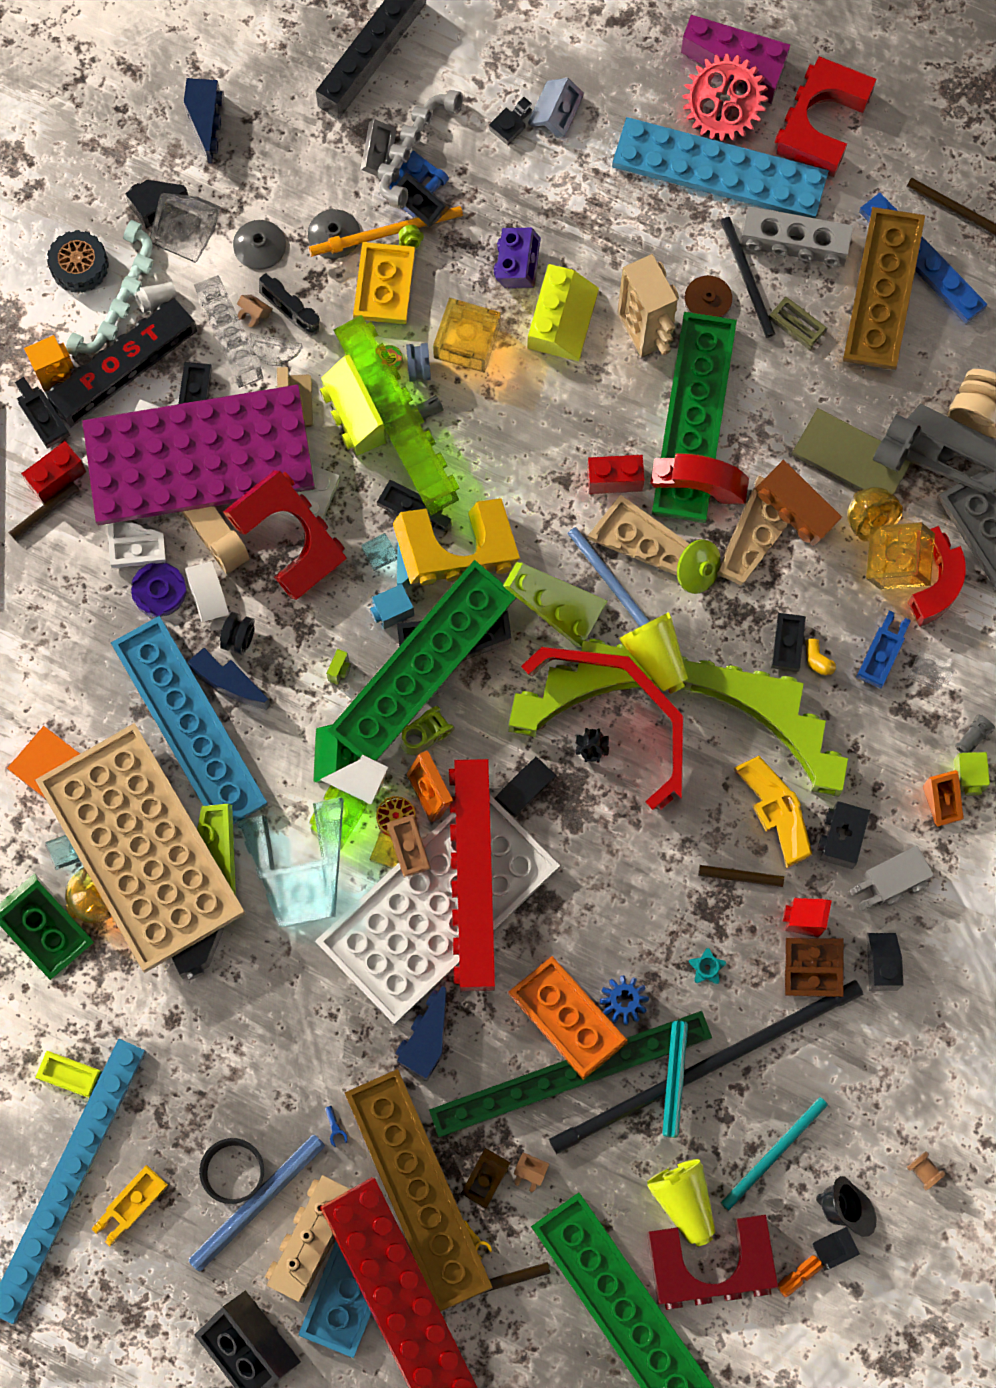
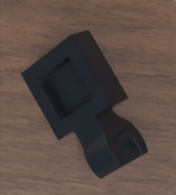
[489,97,532,145]

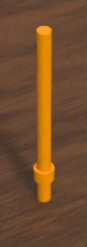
[309,206,463,257]

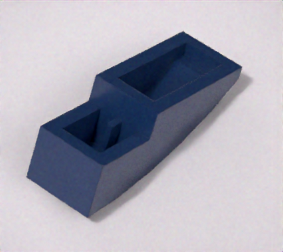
[188,648,271,710]

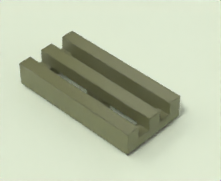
[769,297,828,350]

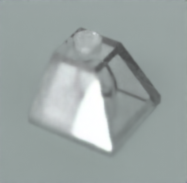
[150,193,221,263]

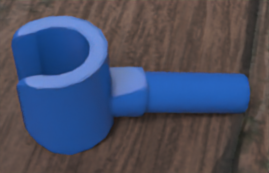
[325,1106,348,1147]

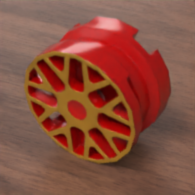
[376,796,416,839]

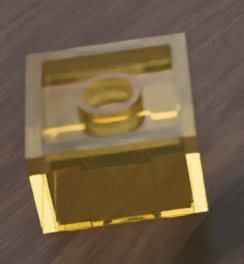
[433,298,501,373]

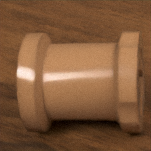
[906,1151,946,1191]

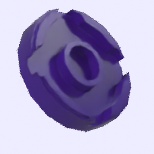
[131,562,187,617]

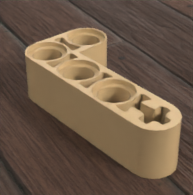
[182,506,250,575]

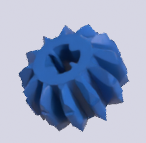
[599,975,649,1026]

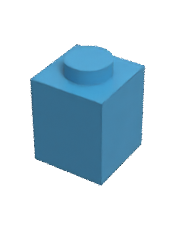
[370,584,414,629]

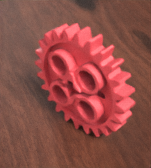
[682,54,768,142]

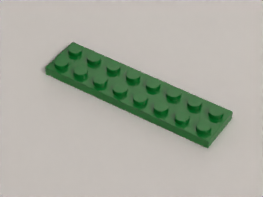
[651,312,737,523]
[328,560,517,762]
[531,1192,714,1388]

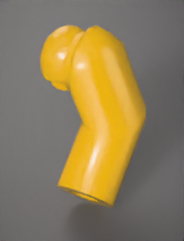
[805,639,836,675]

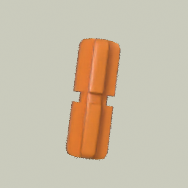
[777,1255,823,1297]

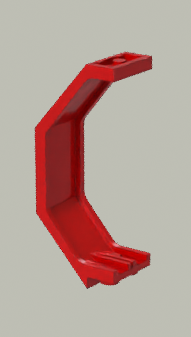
[521,647,684,810]

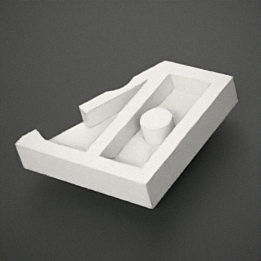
[107,521,167,568]

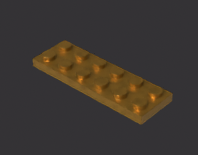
[843,207,925,370]

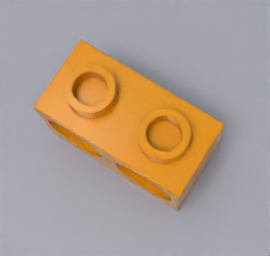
[24,335,75,392]

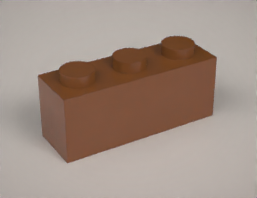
[755,459,842,546]

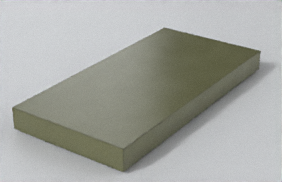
[791,408,912,506]

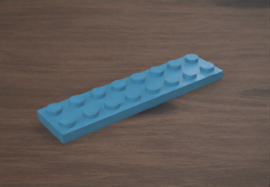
[612,117,829,218]
[111,616,268,825]

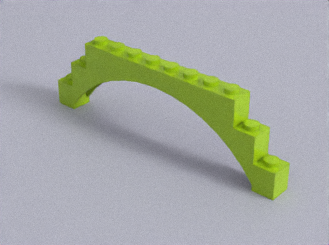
[508,639,848,797]

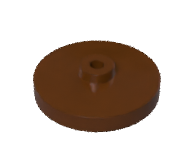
[684,275,732,318]

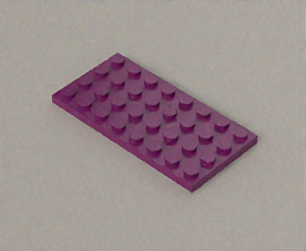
[82,384,315,526]

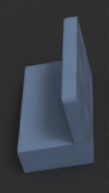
[528,78,584,137]

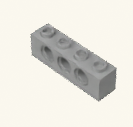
[741,206,853,266]

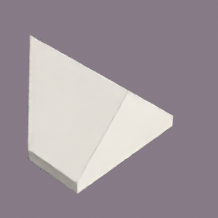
[320,755,388,804]

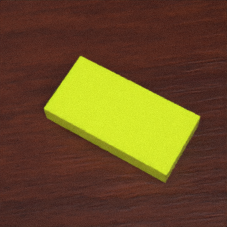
[35,1050,102,1098]

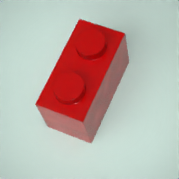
[21,441,87,504]
[587,455,645,494]

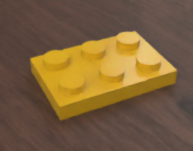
[353,242,415,325]

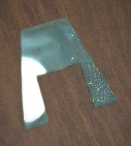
[237,798,344,928]

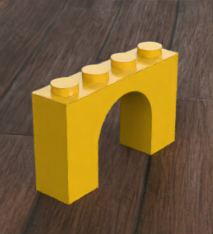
[393,498,520,586]

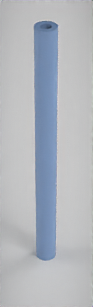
[568,527,650,627]

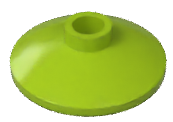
[677,539,721,594]

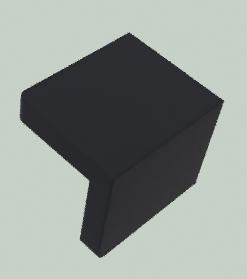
[812,1227,860,1271]

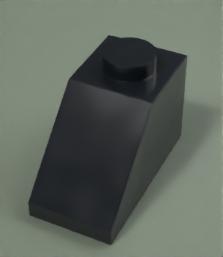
[125,180,190,229]
[172,928,224,980]
[867,933,904,991]

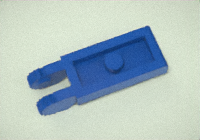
[856,610,911,689]

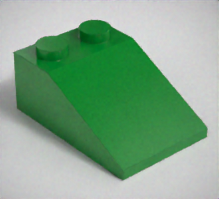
[0,873,94,980]

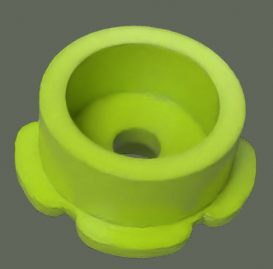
[398,225,424,249]

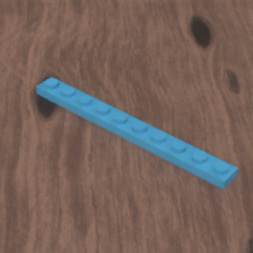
[0,1039,146,1324]

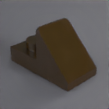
[461,1148,511,1208]

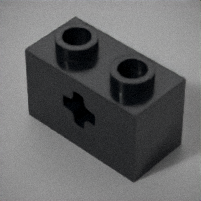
[817,801,871,869]

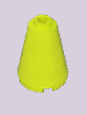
[619,612,688,694]
[647,1159,716,1247]

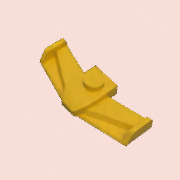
[733,755,813,868]

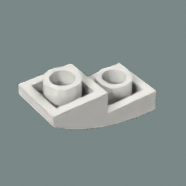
[185,561,229,622]

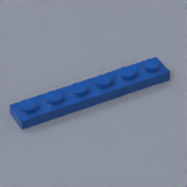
[859,192,987,324]

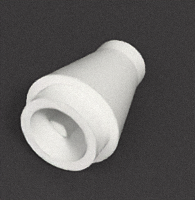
[135,282,177,313]

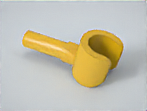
[464,1220,492,1259]

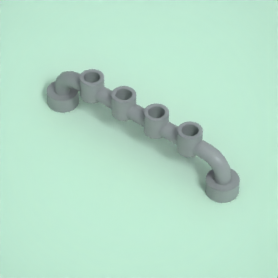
[378,90,463,209]

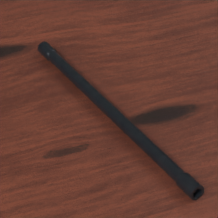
[549,980,863,1155]

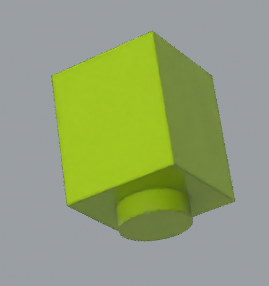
[953,752,990,796]

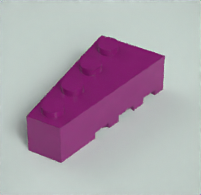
[681,14,790,105]

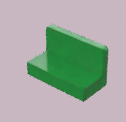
[313,724,358,783]

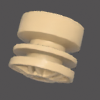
[947,369,996,439]

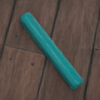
[662,1021,688,1138]

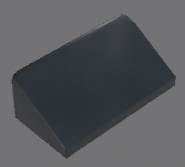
[396,172,450,227]

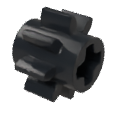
[576,728,609,763]

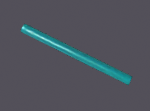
[720,1097,828,1211]

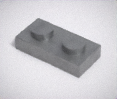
[361,119,397,177]

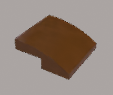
[785,938,844,997]

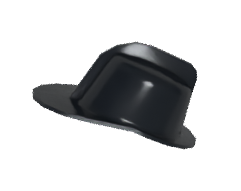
[816,1176,877,1237]

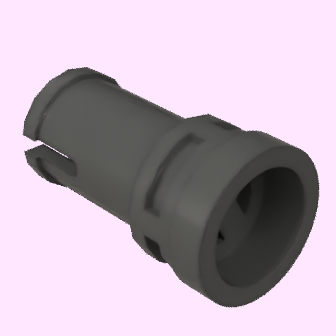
[955,714,995,753]

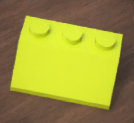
[527,264,599,361]
[319,354,386,456]

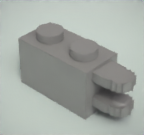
[849,846,934,911]

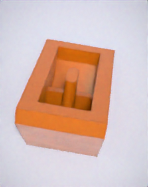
[922,770,964,827]

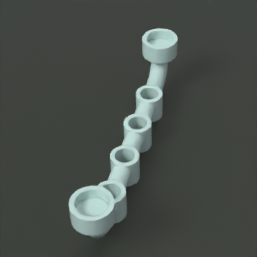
[65,220,154,356]

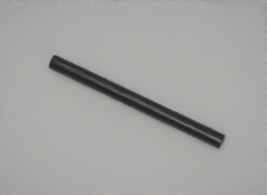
[720,217,776,338]

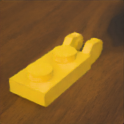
[92,1165,169,1247]

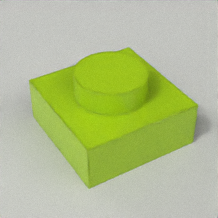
[326,648,351,685]

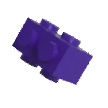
[494,227,541,288]

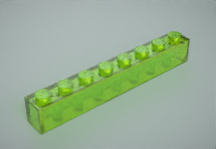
[333,315,460,515]

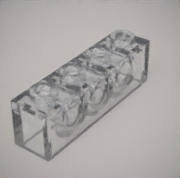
[194,275,263,388]

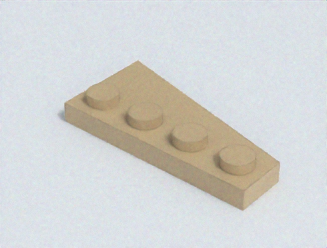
[587,495,689,575]

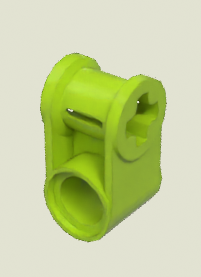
[401,705,455,756]

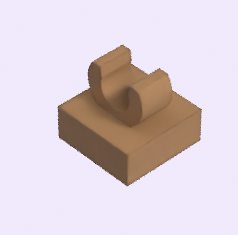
[237,294,273,327]
[514,1152,550,1192]

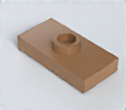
[386,814,431,878]

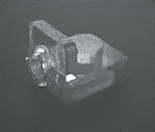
[907,651,954,691]

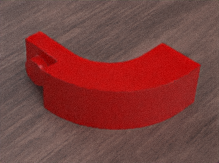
[650,454,749,504]
[908,526,966,627]

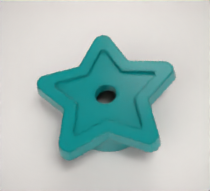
[689,948,726,984]

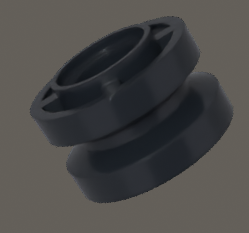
[220,612,255,655]

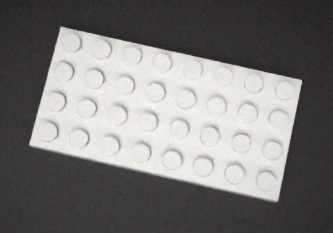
[315,795,560,1025]

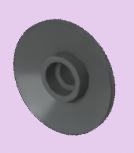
[308,209,360,259]
[233,220,286,270]

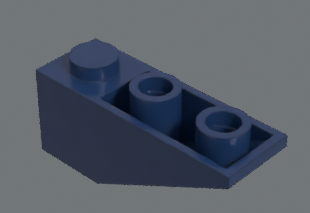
[184,78,224,164]
[395,986,446,1081]

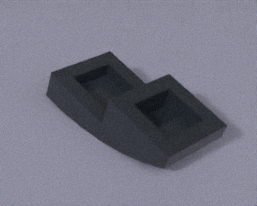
[495,756,556,818]

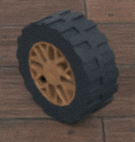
[47,230,109,293]

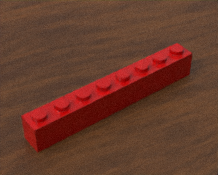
[449,759,495,992]

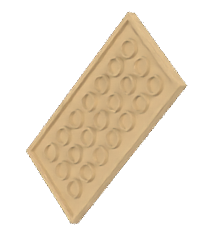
[35,723,246,973]

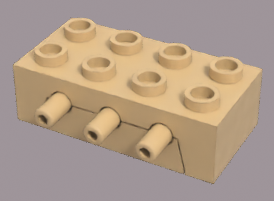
[617,254,679,357]
[265,1175,350,1303]

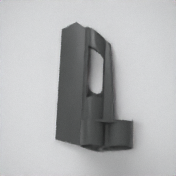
[873,404,996,494]

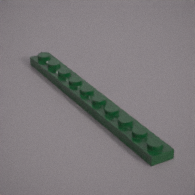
[429,1011,712,1138]

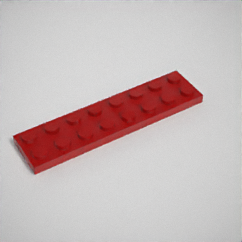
[320,1177,478,1388]

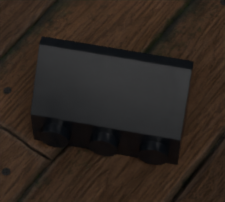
[194,1290,301,1388]

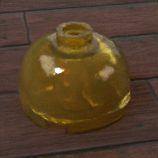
[846,487,903,542]
[65,867,112,924]

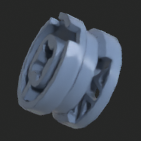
[406,343,431,382]

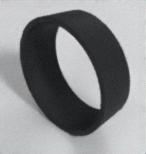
[199,1138,264,1204]

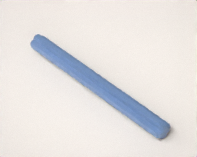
[188,1135,325,1271]

